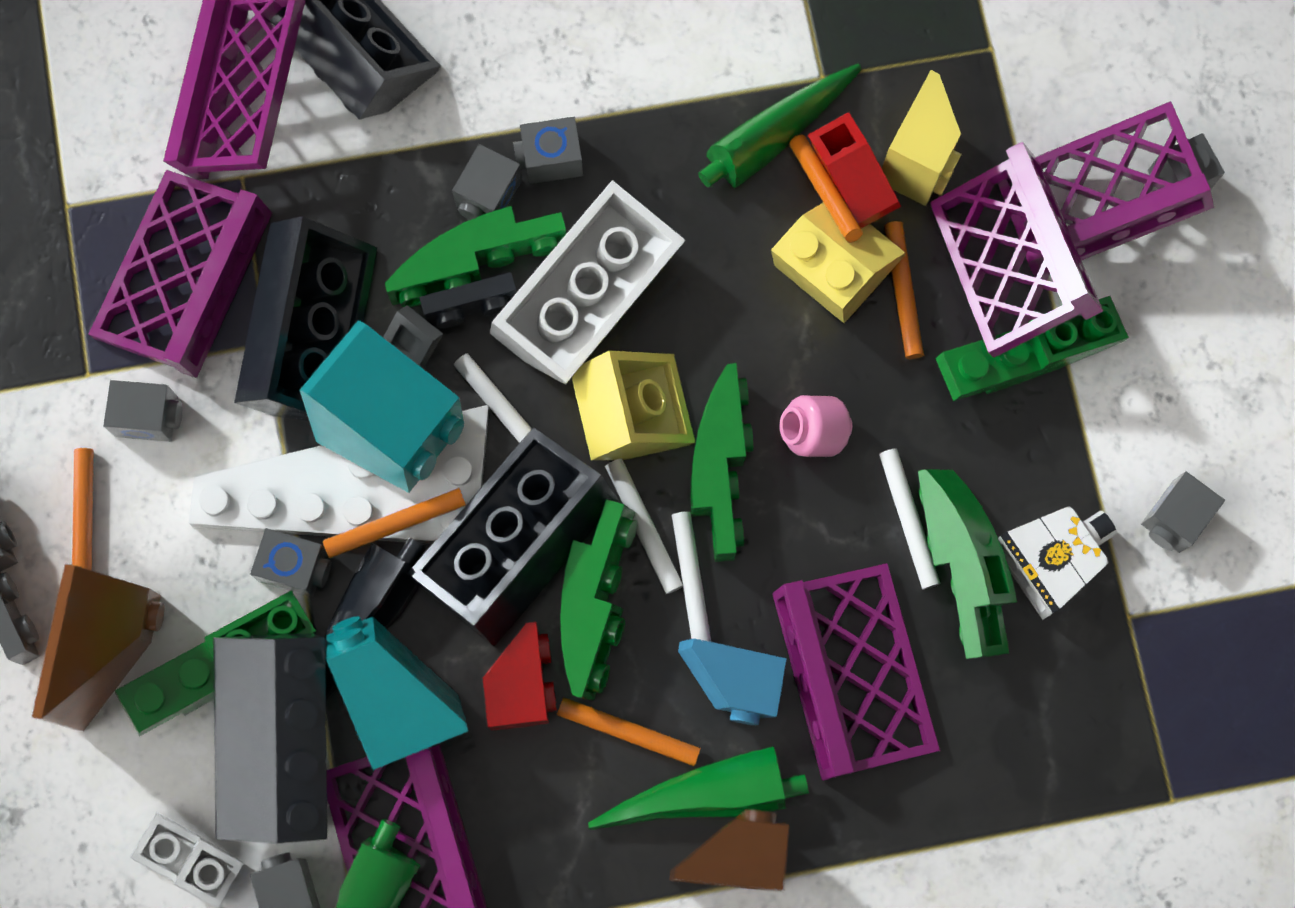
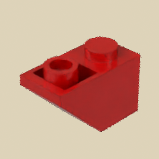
[808,112,901,228]
[483,622,557,731]

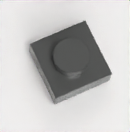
[383,305,443,368]

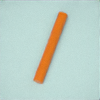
[790,135,863,243]
[884,221,924,359]
[72,448,94,570]
[323,488,466,558]
[557,697,701,766]

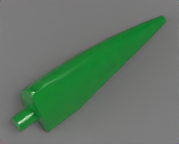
[698,63,861,189]
[588,747,809,830]
[336,819,420,908]

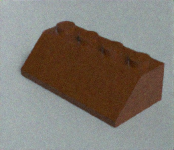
[669,810,789,891]

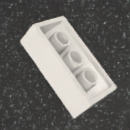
[490,180,685,385]

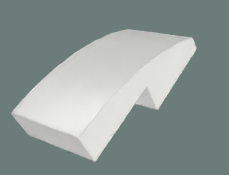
[130,812,244,908]

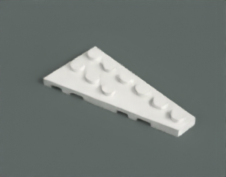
[188,405,489,544]

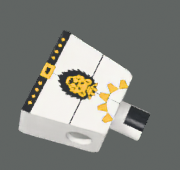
[998,506,1117,620]

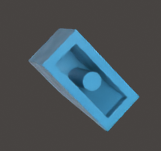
[678,638,786,726]

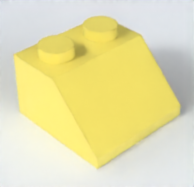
[882,70,962,206]
[771,203,905,323]
[572,351,695,460]

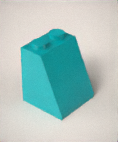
[300,320,464,493]
[327,616,468,770]

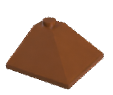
[31,564,165,731]

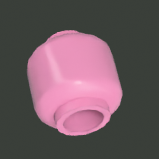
[780,395,852,457]

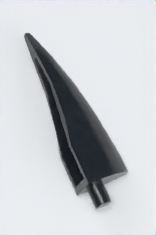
[324,537,425,700]

